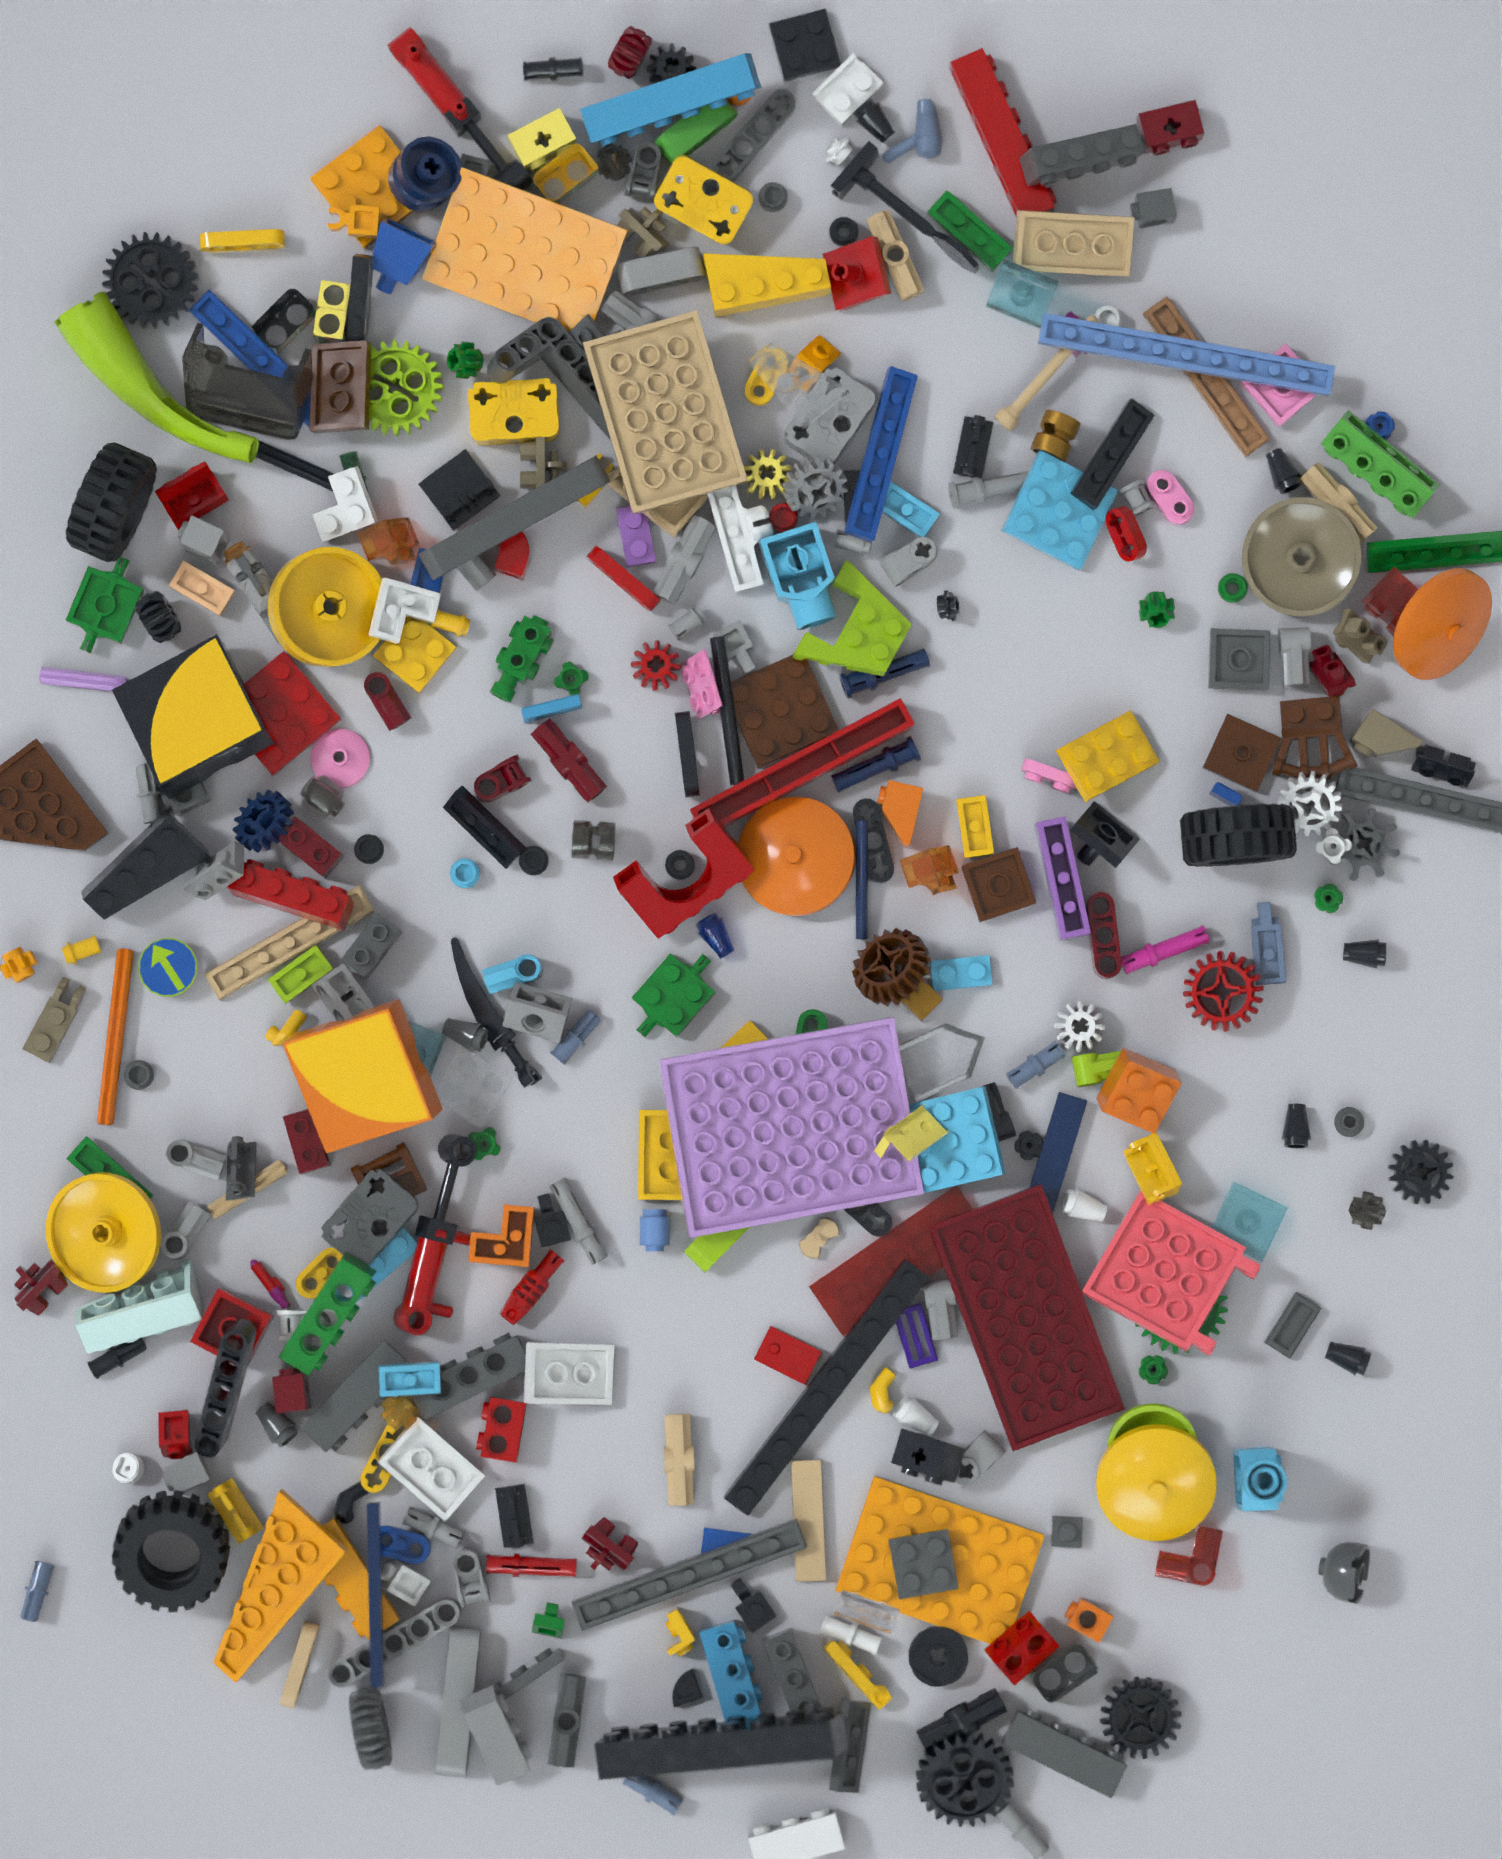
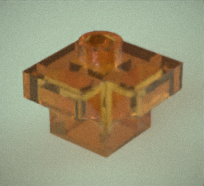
[357,517,419,566]
[899,845,959,895]

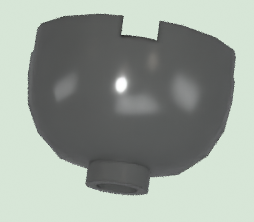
[1318,1542,1370,1604]

